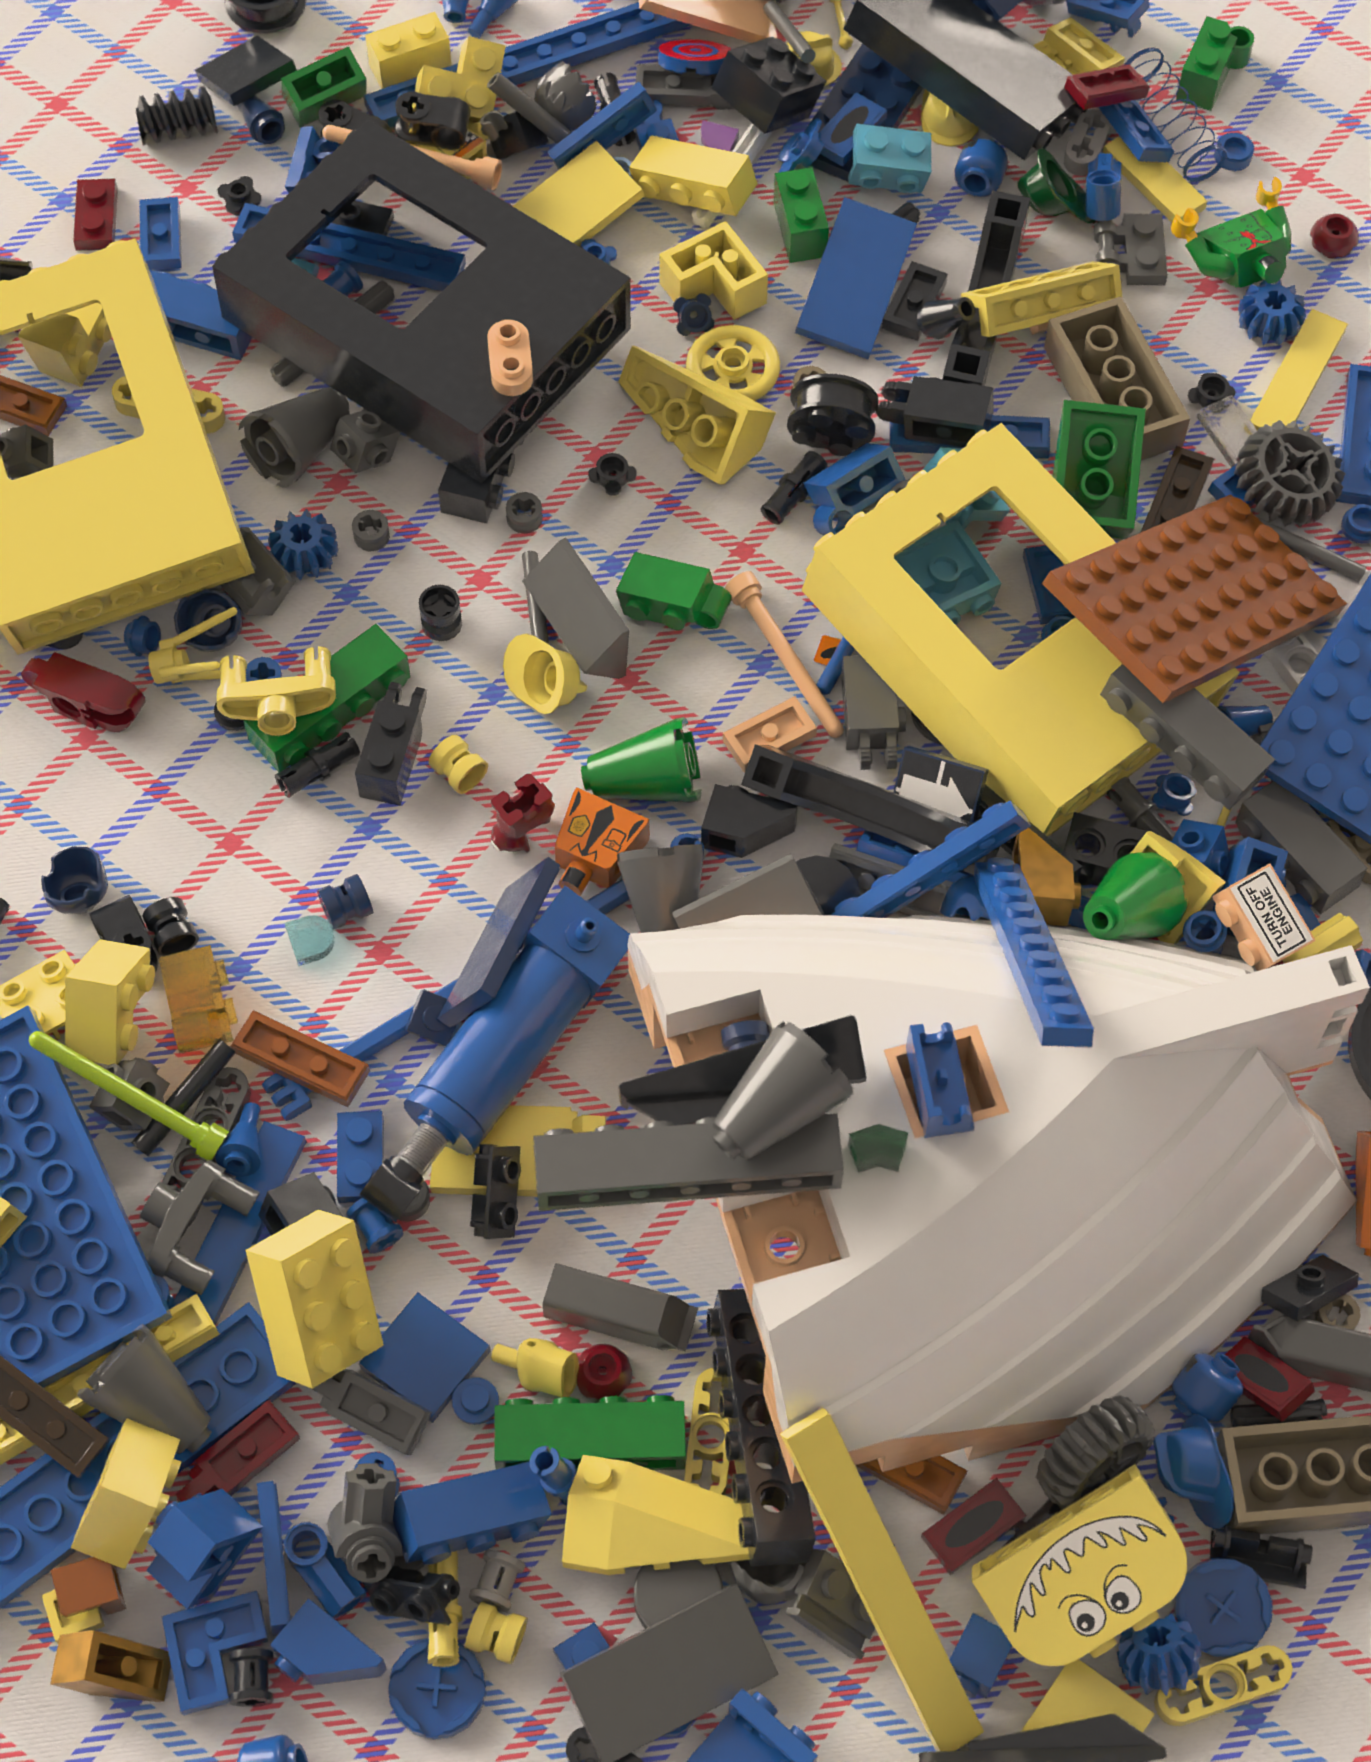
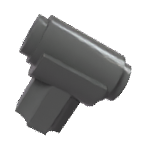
[327,1463,403,1583]

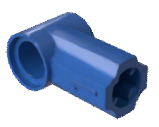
[1086,153,1122,221]
[284,1522,367,1619]

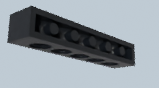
[706,1289,816,1566]

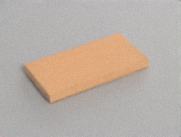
[639,0,777,43]

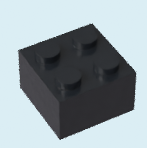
[711,36,827,134]

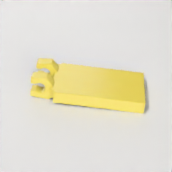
[430,1105,606,1197]

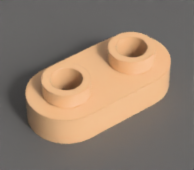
[488,320,533,396]

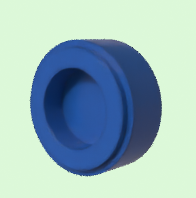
[1214,133,1254,171]

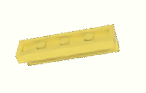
[961,261,1123,337]

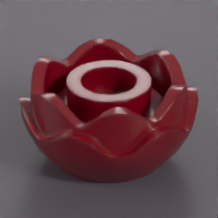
[1310,214,1359,259]
[576,1344,632,1400]

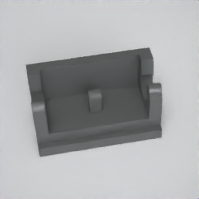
[221,527,296,616]

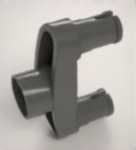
[139,1160,260,1295]

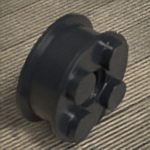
[225,0,306,33]
[787,374,879,456]

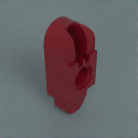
[21,652,146,732]

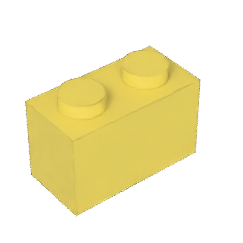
[365,12,452,89]

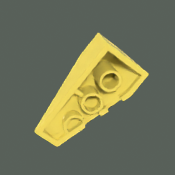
[618,346,776,485]
[562,1455,750,1575]

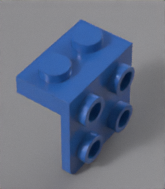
[686,1688,818,1762]

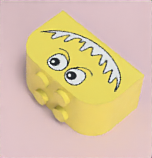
[972,1464,1187,1666]

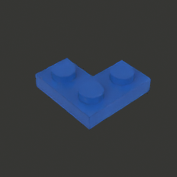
[161,1590,269,1716]

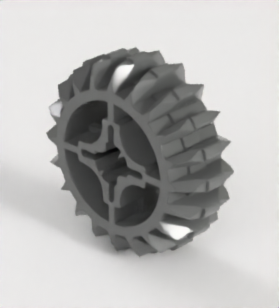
[1234,420,1346,527]
[1036,1395,1156,1509]

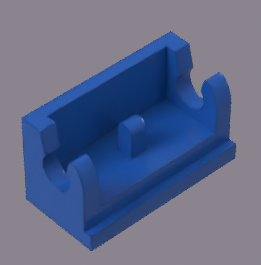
[906,1022,974,1138]

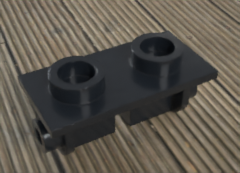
[470,1144,521,1239]
[1210,1525,1313,1589]
[362,1566,460,1625]

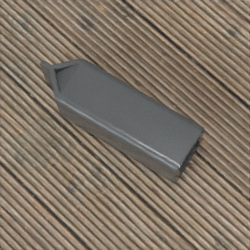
[542,1263,698,1352]
[1247,1315,1371,1392]

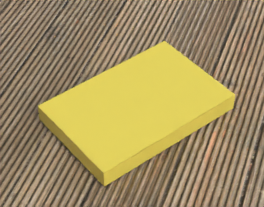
[513,140,645,247]

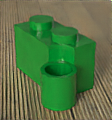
[1176,16,1255,111]
[616,552,732,630]

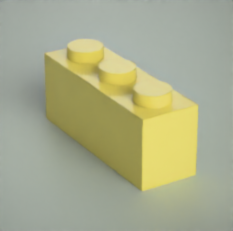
[629,135,758,216]

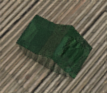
[848,1124,909,1173]

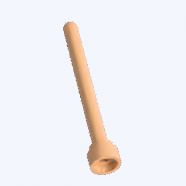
[322,125,502,191]
[725,571,844,738]

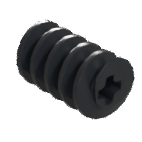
[135,86,218,145]

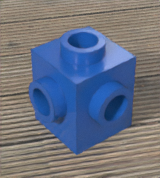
[1170,819,1229,877]

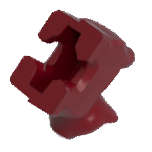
[491,774,555,853]

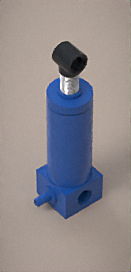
[359,886,630,1223]

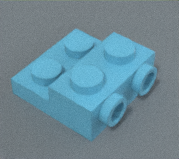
[894,520,1002,625]

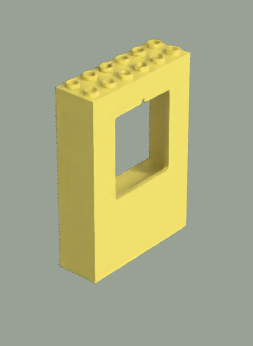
[0,238,255,655]
[801,423,1240,837]

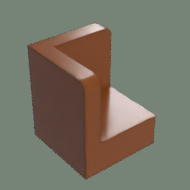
[51,1557,126,1618]

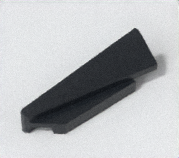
[619,1015,867,1125]
[919,1713,1167,1762]

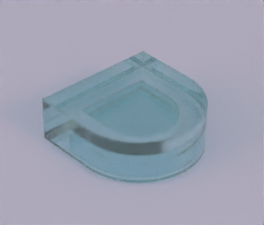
[284,915,335,967]

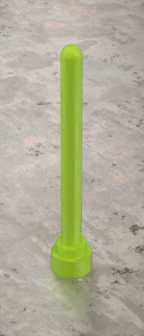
[29,1031,229,1161]

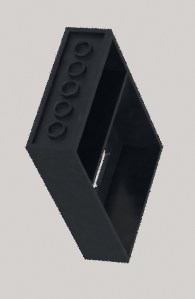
[212,119,631,484]

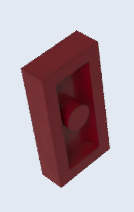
[73,178,118,250]

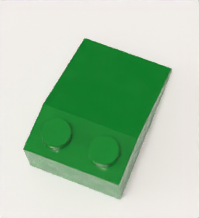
[1052,400,1146,539]

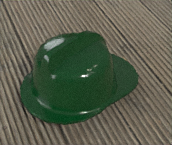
[1017,148,1097,224]

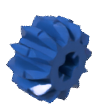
[1238,279,1306,346]
[268,509,339,581]
[1117,1613,1202,1697]

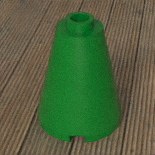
[581,717,702,803]
[1083,852,1187,940]

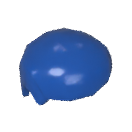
[940,875,990,921]

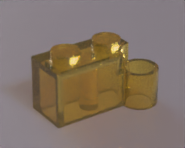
[158,945,239,1054]

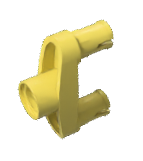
[217,646,336,736]

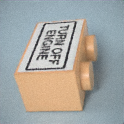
[1212,864,1316,971]

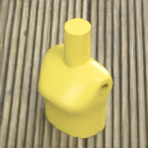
[491,1338,579,1397]

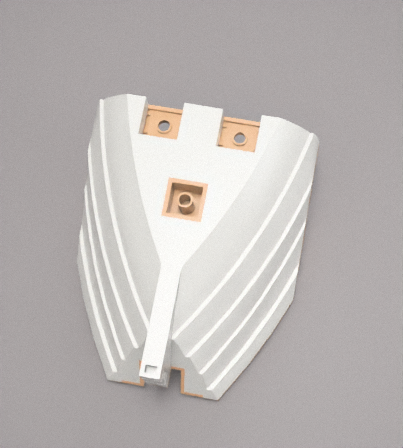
[628,915,1370,1484]

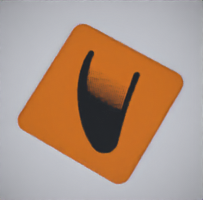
[814,635,841,666]

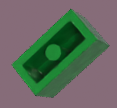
[281,46,367,128]
[773,167,829,263]

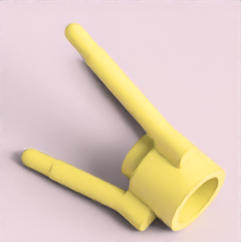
[148,607,238,684]

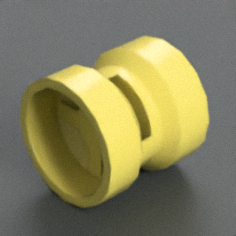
[428,734,488,794]
[465,1601,528,1664]

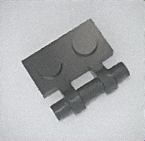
[1094,214,1168,285]

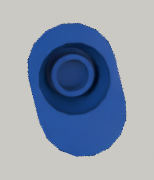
[1153,1415,1234,1529]

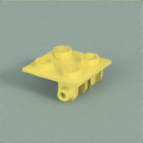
[0,950,75,1040]

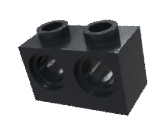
[1064,812,1158,886]

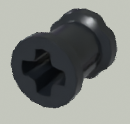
[229,1648,274,1707]

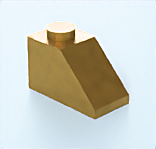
[1012,828,1081,926]
[50,1630,171,1702]

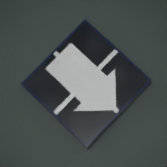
[893,745,989,823]

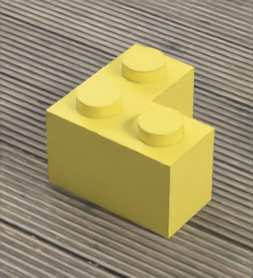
[413,36,506,123]
[659,221,768,320]
[17,303,112,387]
[65,939,155,1065]
[71,1418,181,1569]

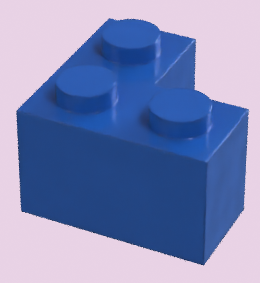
[146,1489,263,1609]

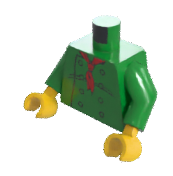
[1171,177,1292,288]

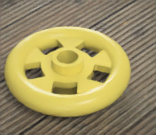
[686,325,780,401]

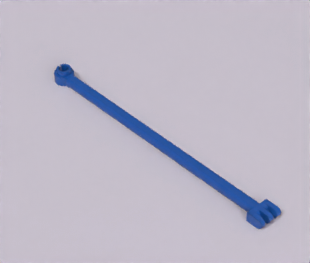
[262,833,704,1121]

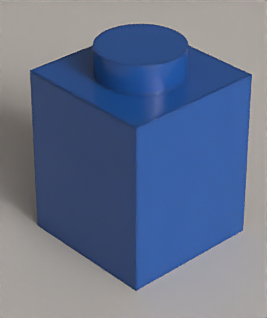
[949,1613,1012,1699]

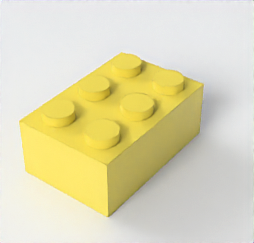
[246,1210,384,1389]

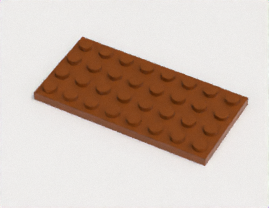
[1042,494,1347,703]

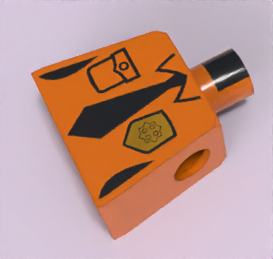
[554,787,650,896]

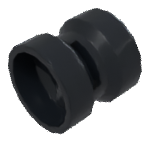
[418,584,462,641]
[142,897,199,957]

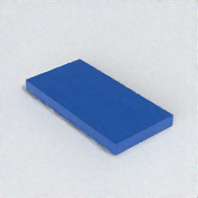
[795,197,917,359]
[1335,364,1371,506]

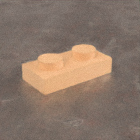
[723,696,817,773]

